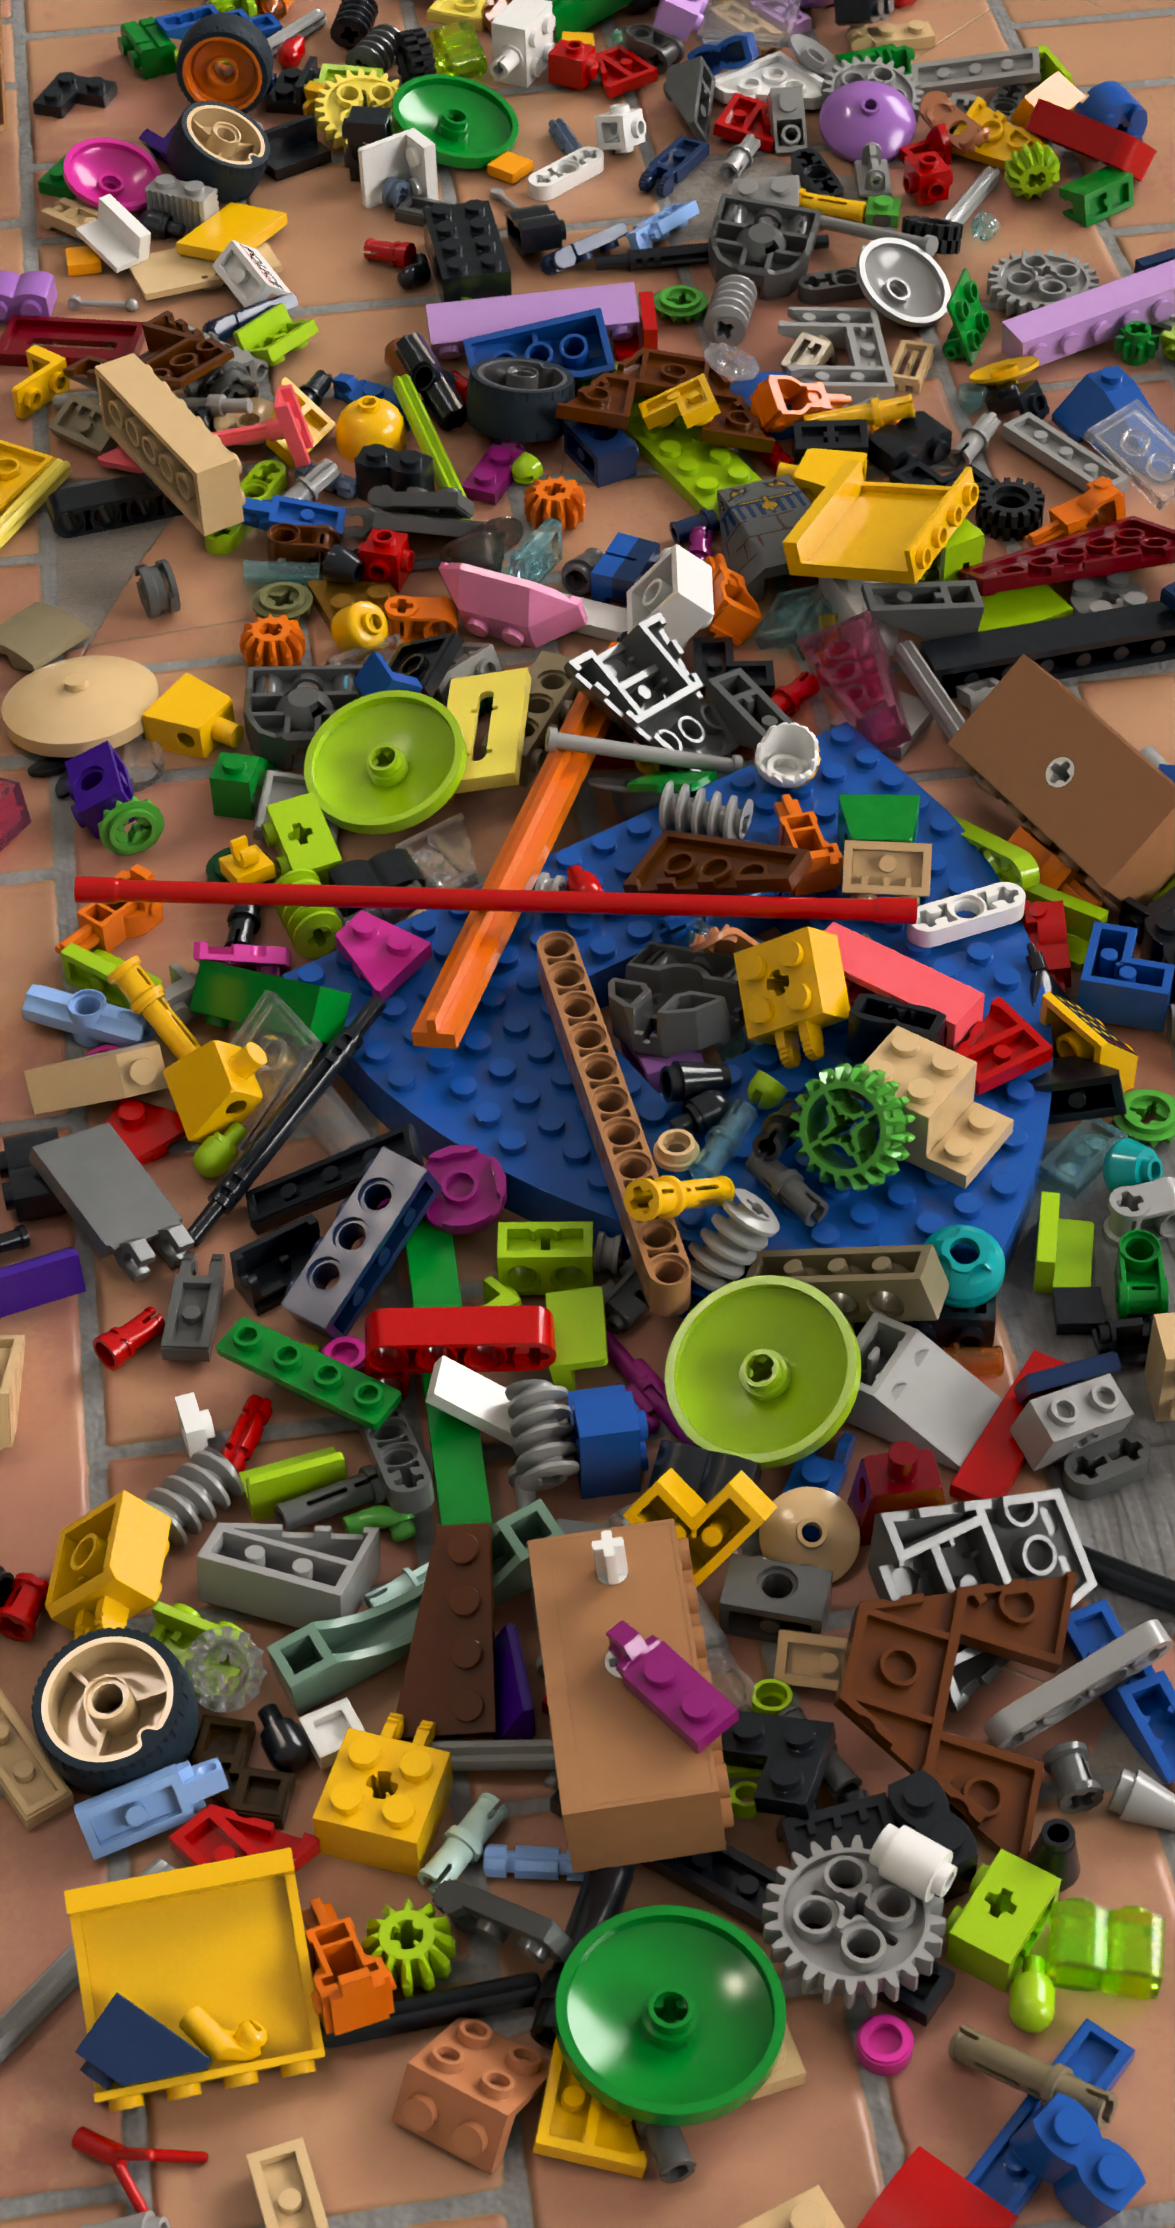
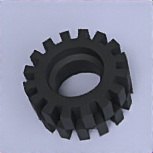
[393,27,436,84]
[901,216,964,255]
[975,477,1045,542]

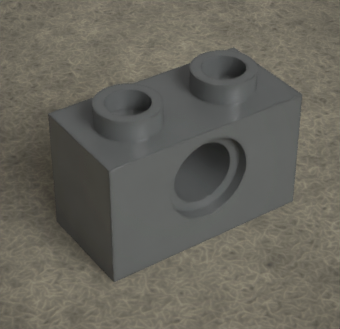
[719,1553,833,1644]

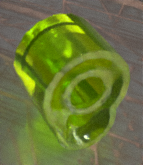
[427,20,487,79]

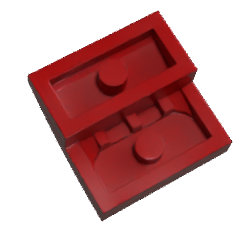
[857,2146,1019,2228]

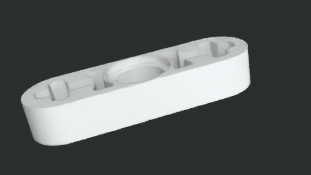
[528,146,604,201]
[907,882,1026,948]

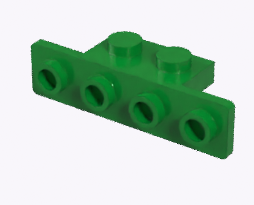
[216,1317,402,1430]

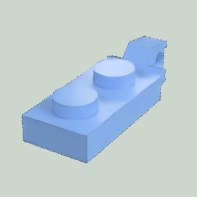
[626,200,700,250]
[73,1757,229,1860]

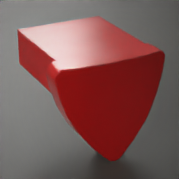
[899,123,952,165]

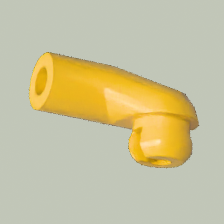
[179,2005,267,2063]

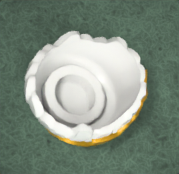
[754,722,821,789]

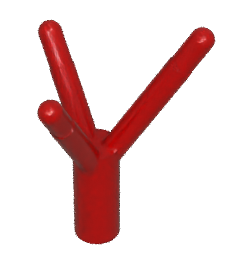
[71,2126,208,2213]

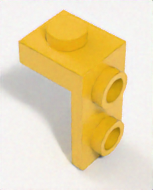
[12,344,70,420]

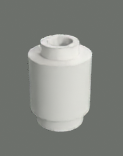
[869,1824,957,1902]

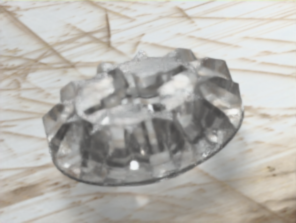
[704,342,760,381]
[185,1626,268,1713]

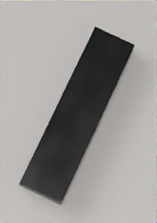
[245,1123,424,1235]

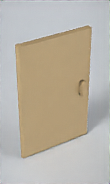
[127,241,283,301]

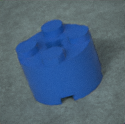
[1073,81,1148,141]

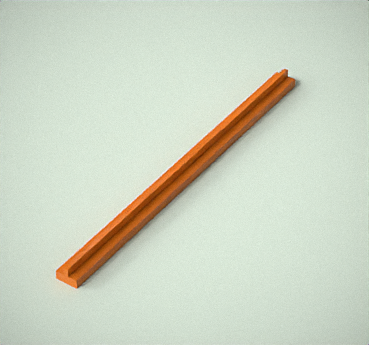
[411,642,619,1049]

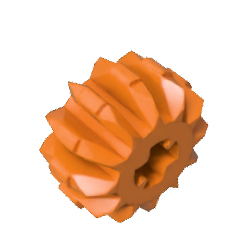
[524,476,586,534]
[239,613,306,668]

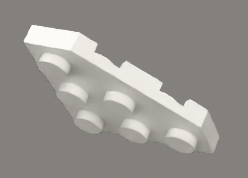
[714,51,825,110]

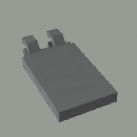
[344,507,497,540]
[28,1122,195,1282]

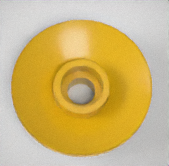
[969,356,1039,387]

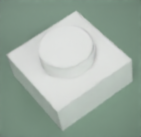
[175,1392,215,1459]
[299,1697,366,1770]

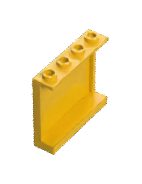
[782,460,979,585]
[64,1847,325,2113]

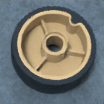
[166,101,271,203]
[31,1627,199,1797]

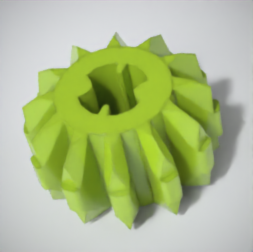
[1004,140,1061,201]
[360,1898,456,1997]

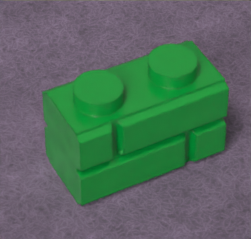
[117,17,176,80]

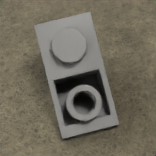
[766,86,808,155]

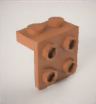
[391,2017,550,2174]

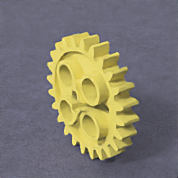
[314,69,399,154]

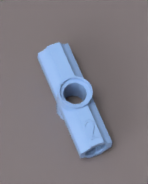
[22,984,156,1048]

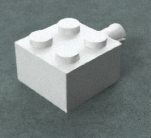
[489,0,555,88]
[627,544,714,649]

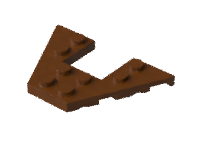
[556,348,775,454]
[834,1571,1077,1861]

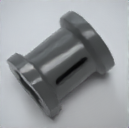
[1041,1741,1104,1814]

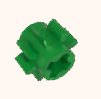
[1114,321,1159,366]

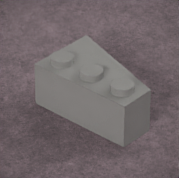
[197,1522,380,1628]

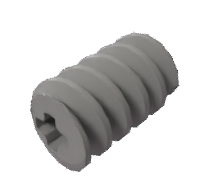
[703,274,757,348]
[659,780,754,841]
[688,1188,780,1292]
[505,1379,580,1491]
[142,1446,245,1547]

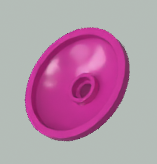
[63,138,161,212]

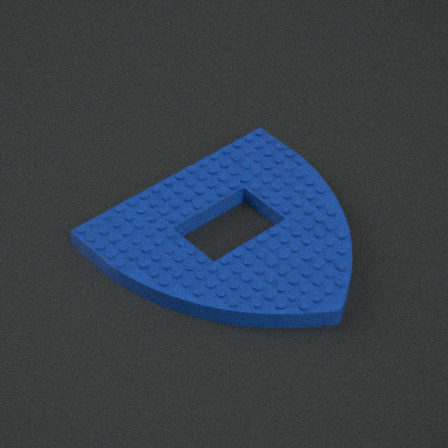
[282,722,1053,1281]

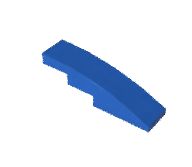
[155,4,283,40]
[1065,1599,1175,1786]

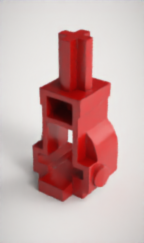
[1021,900,1071,993]

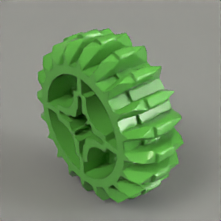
[790,1063,916,1191]

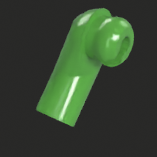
[342,1505,417,1543]

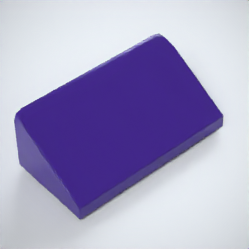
[493,1623,535,1740]

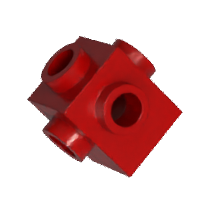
[903,151,953,206]
[357,528,414,593]

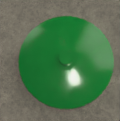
[391,74,519,169]
[554,1905,786,2126]

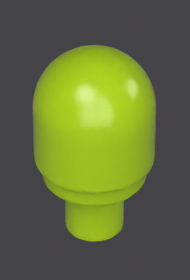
[193,1121,249,1178]
[1009,1955,1055,2033]

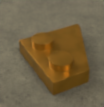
[307,580,404,632]

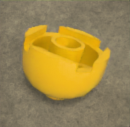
[335,396,408,463]

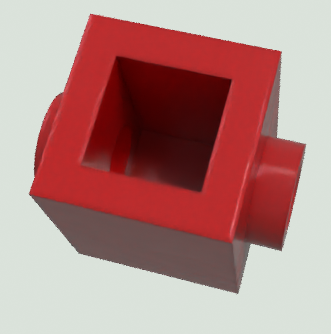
[548,39,599,90]

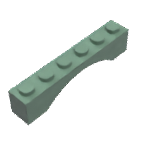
[266,1498,565,1716]

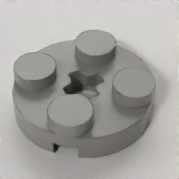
[1070,571,1148,616]

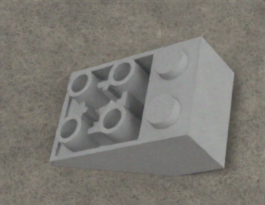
[845,1311,1003,1471]

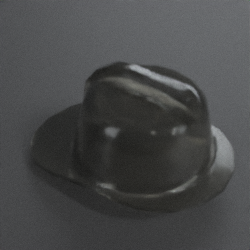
[439,517,524,573]

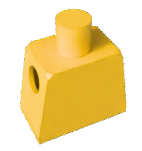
[776,448,867,503]
[141,673,244,759]
[163,1040,267,1144]

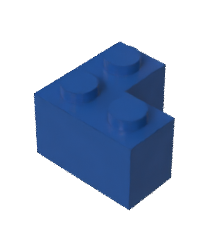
[1077,921,1175,1032]
[566,1384,649,1500]

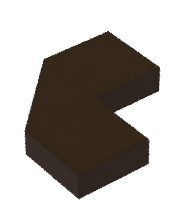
[190,1715,296,1830]

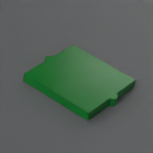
[627,770,717,793]

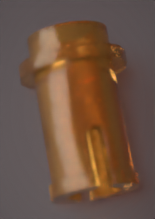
[942,1343,1004,1376]

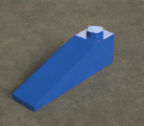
[463,307,616,381]
[1052,365,1175,486]

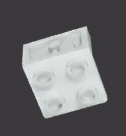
[358,128,439,209]

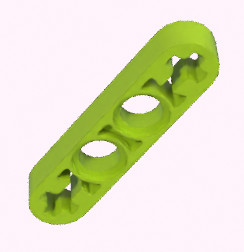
[204,459,288,555]
[952,815,1040,891]

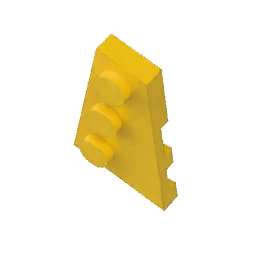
[951,96,1046,170]

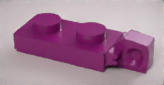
[462,439,526,505]
[606,1620,739,1754]

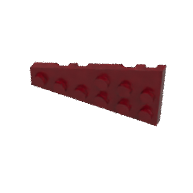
[958,516,1175,596]

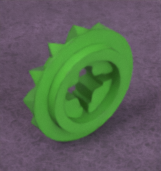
[654,285,708,323]
[97,795,164,855]
[1112,1089,1175,1148]

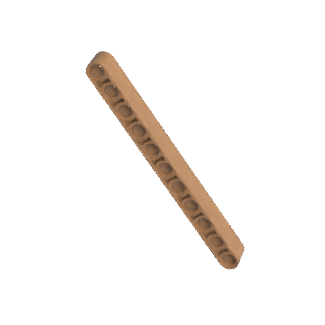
[536,931,691,1317]

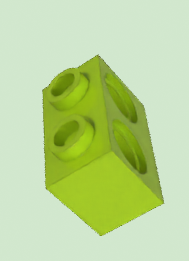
[497,1221,594,1295]

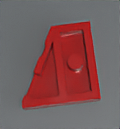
[596,44,658,99]

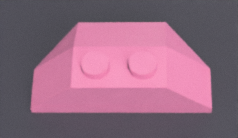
[439,562,588,648]

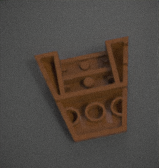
[63,310,234,392]

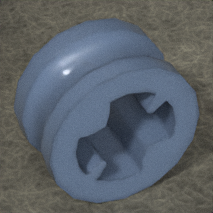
[382,177,412,209]

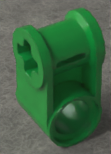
[1114,1229,1169,1319]

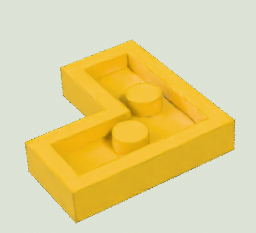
[638,373,721,430]

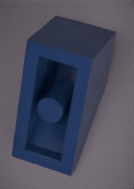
[75,1992,214,2090]

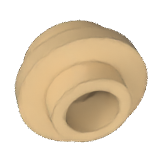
[653,1129,700,1172]

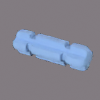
[483,1844,586,1881]

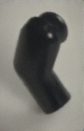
[397,253,431,290]

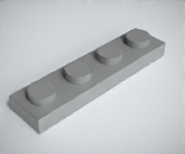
[912,47,1041,95]
[1001,412,1130,493]

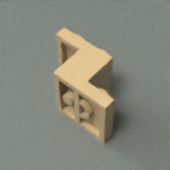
[848,1026,1014,1189]

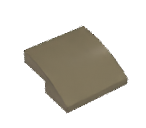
[0,602,92,671]

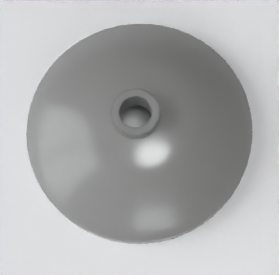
[856,237,951,327]

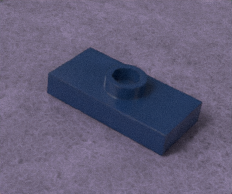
[1013,1351,1122,1404]

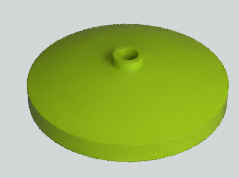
[304,690,467,835]
[665,1275,861,1469]

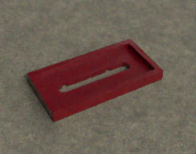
[0,315,146,367]

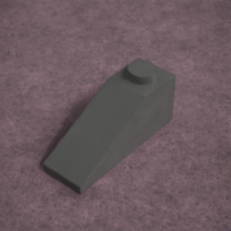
[663,55,715,143]
[861,580,985,640]
[705,668,794,750]

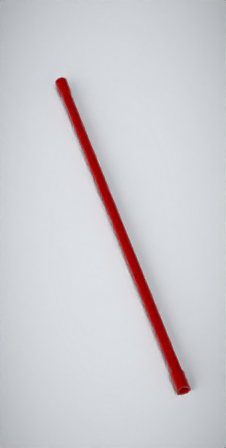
[74,876,917,924]

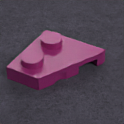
[335,910,432,1001]
[193,941,291,976]

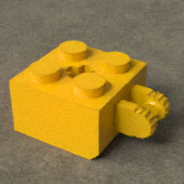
[733,926,850,1069]
[45,1490,172,1640]
[312,1712,453,1878]

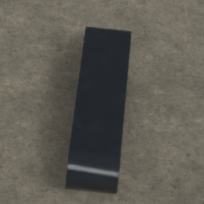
[46,472,184,538]

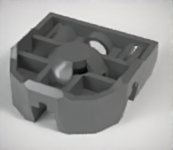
[708,193,821,300]
[243,664,364,771]
[608,941,745,1059]

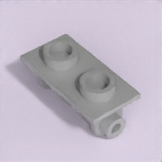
[854,142,892,198]

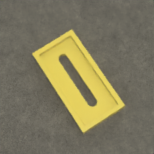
[447,667,532,794]

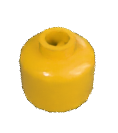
[331,601,389,656]

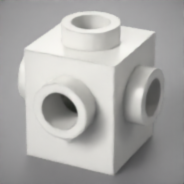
[595,103,646,154]

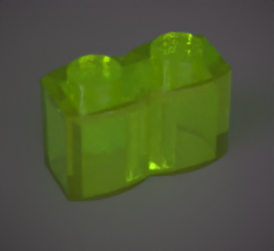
[1045,1898,1165,2000]

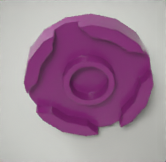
[423,1145,507,1235]

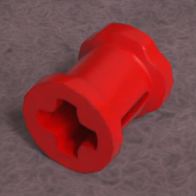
[0,1572,49,1642]

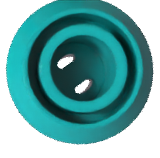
[1103,1138,1163,1201]

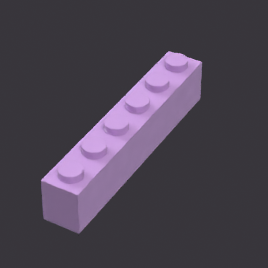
[1002,259,1175,367]
[426,282,640,360]

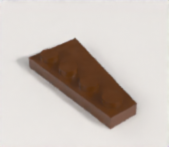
[622,830,813,895]
[396,1522,499,1741]

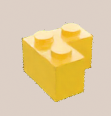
[623,1468,777,1588]

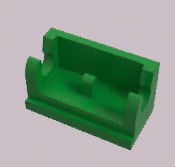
[1059,166,1134,227]

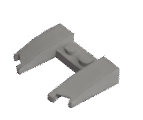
[778,307,895,406]

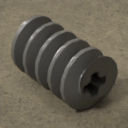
[345,24,400,74]

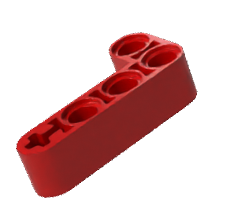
[1024,98,1157,182]
[365,1305,557,1401]

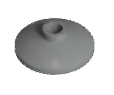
[788,34,840,78]

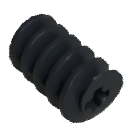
[330,0,378,50]

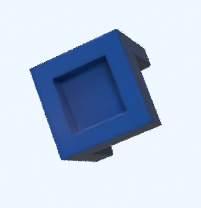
[353,652,423,696]

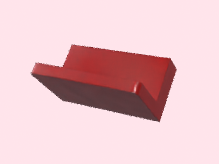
[614,291,658,362]

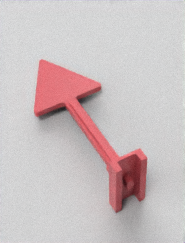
[97,384,314,474]

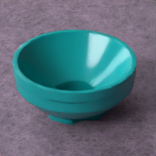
[924,1224,1005,1308]

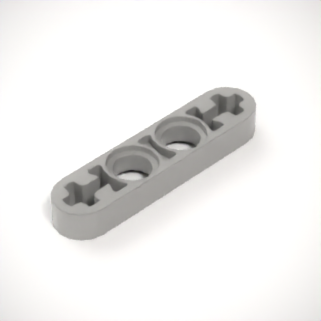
[984,1619,1174,1751]

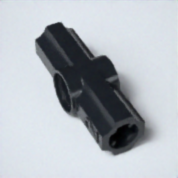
[395,332,467,431]

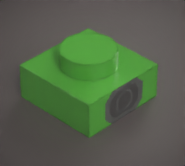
[865,195,902,228]

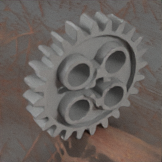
[820,56,924,122]
[986,248,1099,316]
[762,1835,946,2009]

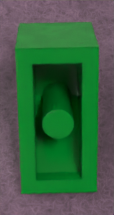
[209,752,276,820]

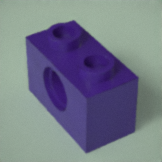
[64,740,136,839]

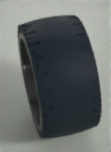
[466,357,575,442]

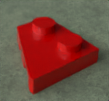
[713,93,774,153]
[955,996,1053,1096]
[103,1097,186,1166]
[168,1804,321,1873]

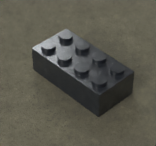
[423,199,512,303]

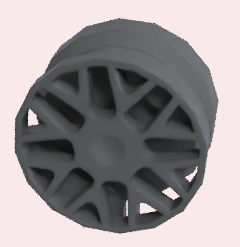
[202,361,259,399]
[135,559,180,619]

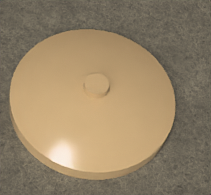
[1,655,160,758]

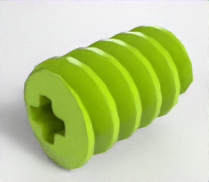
[274,868,342,959]

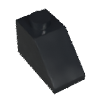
[1028,1055,1127,1125]

